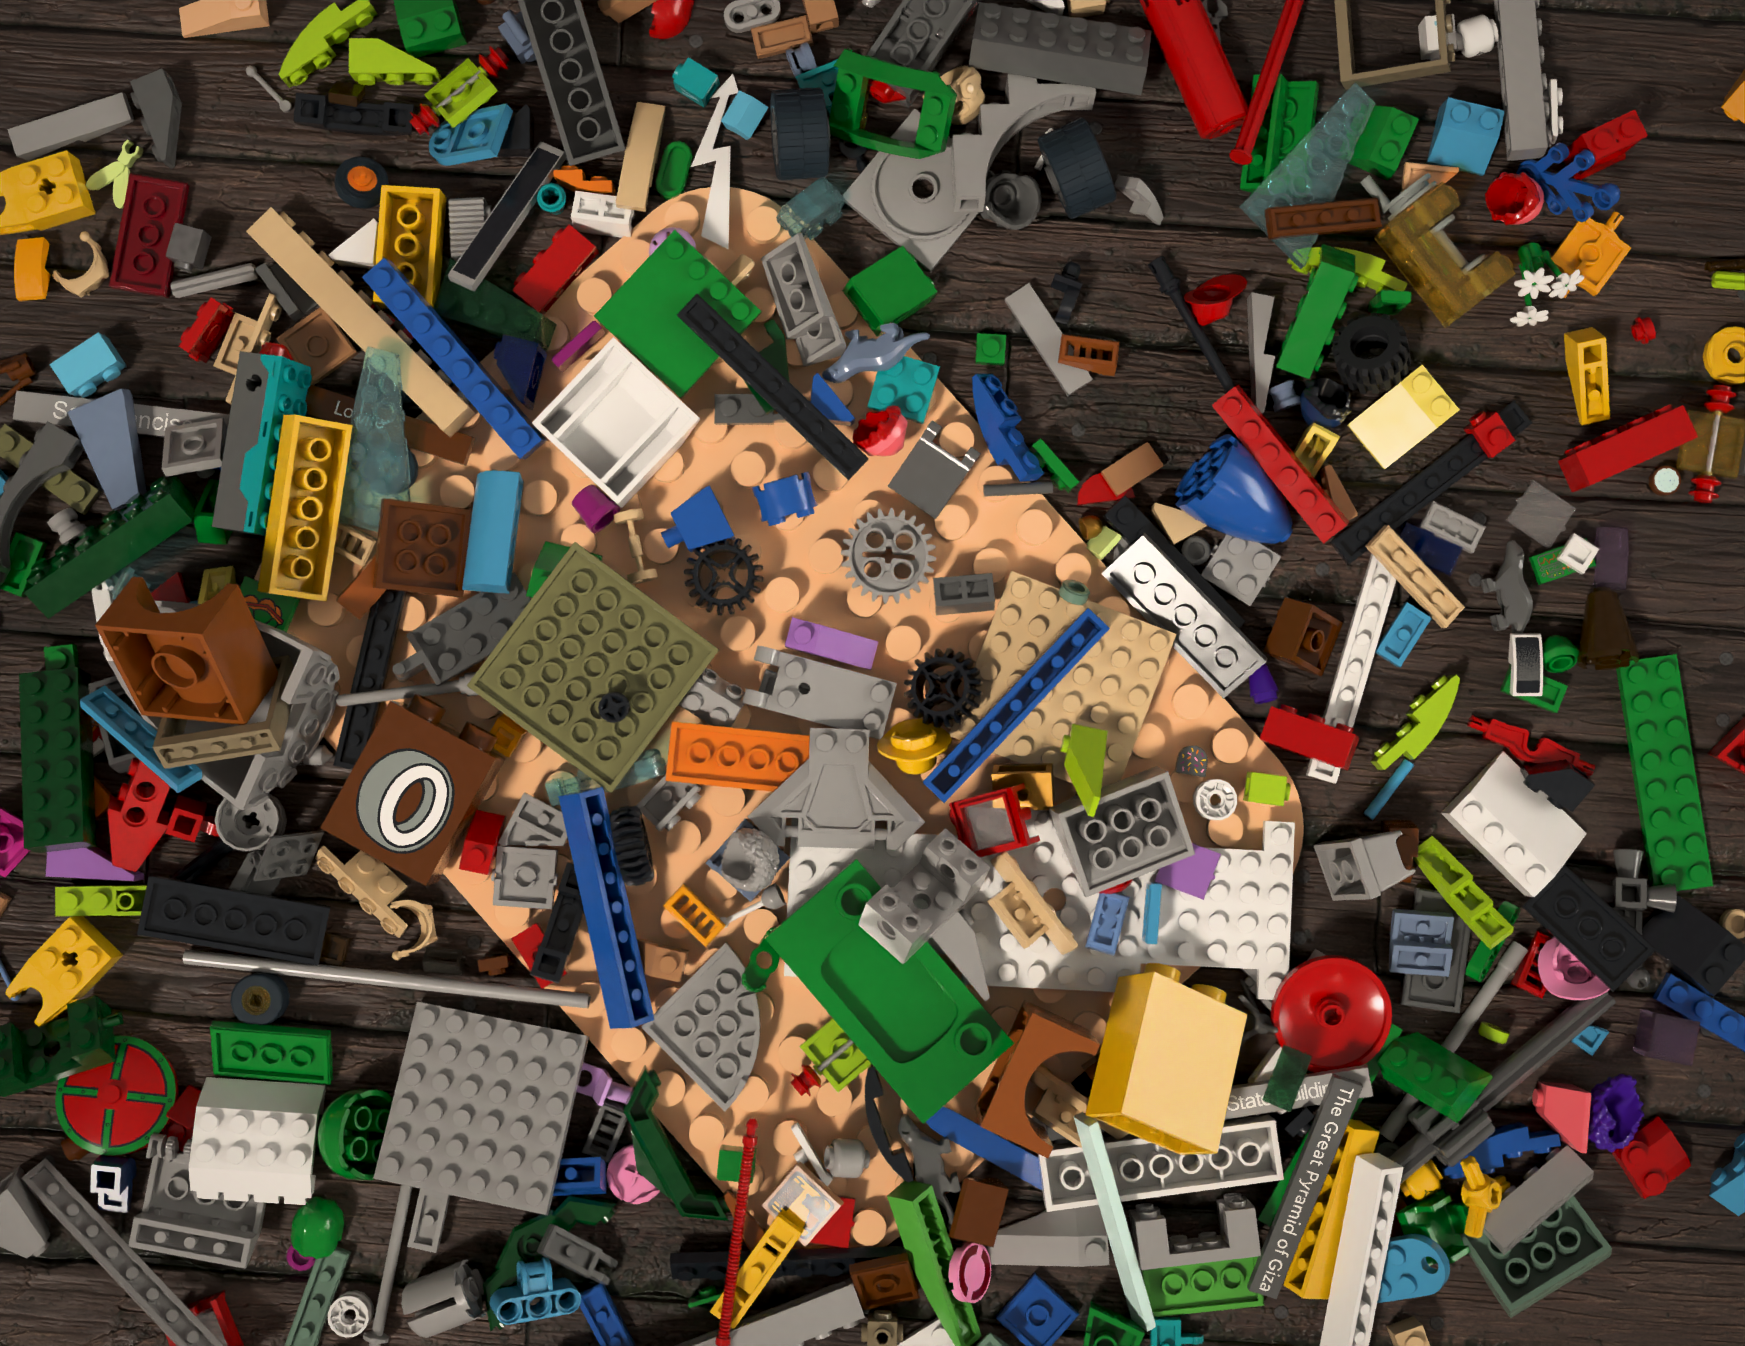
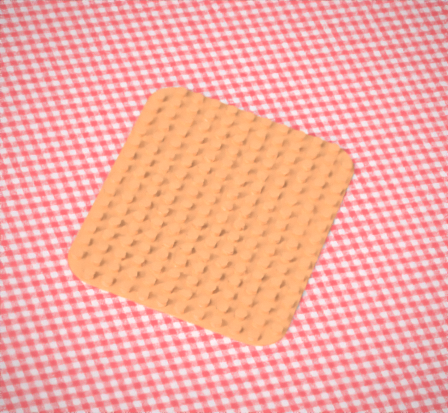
[254,187,1304,1249]

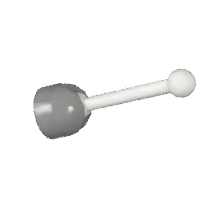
[720,883,786,928]

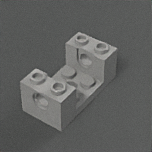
[858,828,991,964]
[1129,1193,1261,1270]

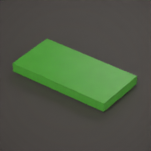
[1141,1256,1265,1317]

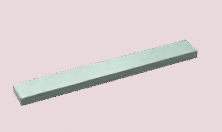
[1073,1112,1156,1332]

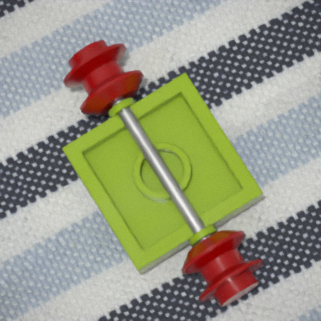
[409,46,510,136]
[790,1018,871,1096]

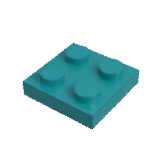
[867,356,940,424]

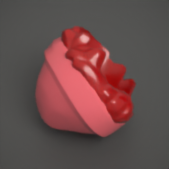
[1485,172,1544,225]
[852,405,908,456]

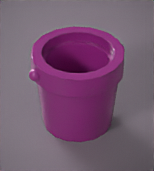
[572,484,620,533]

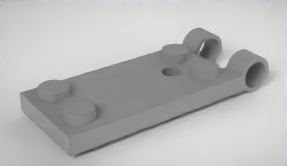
[742,645,897,740]

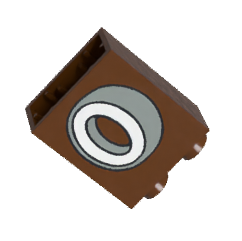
[320,693,506,886]

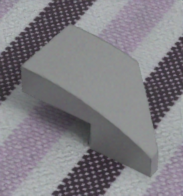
[1114,175,1164,225]

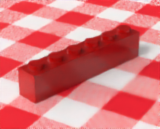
[1212,385,1349,544]

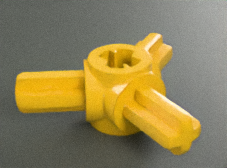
[1460,1156,1510,1238]

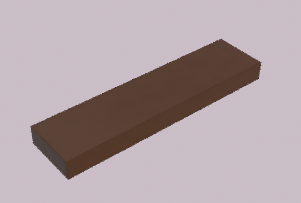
[1264,198,1382,239]

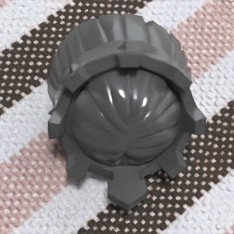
[980,170,1042,230]

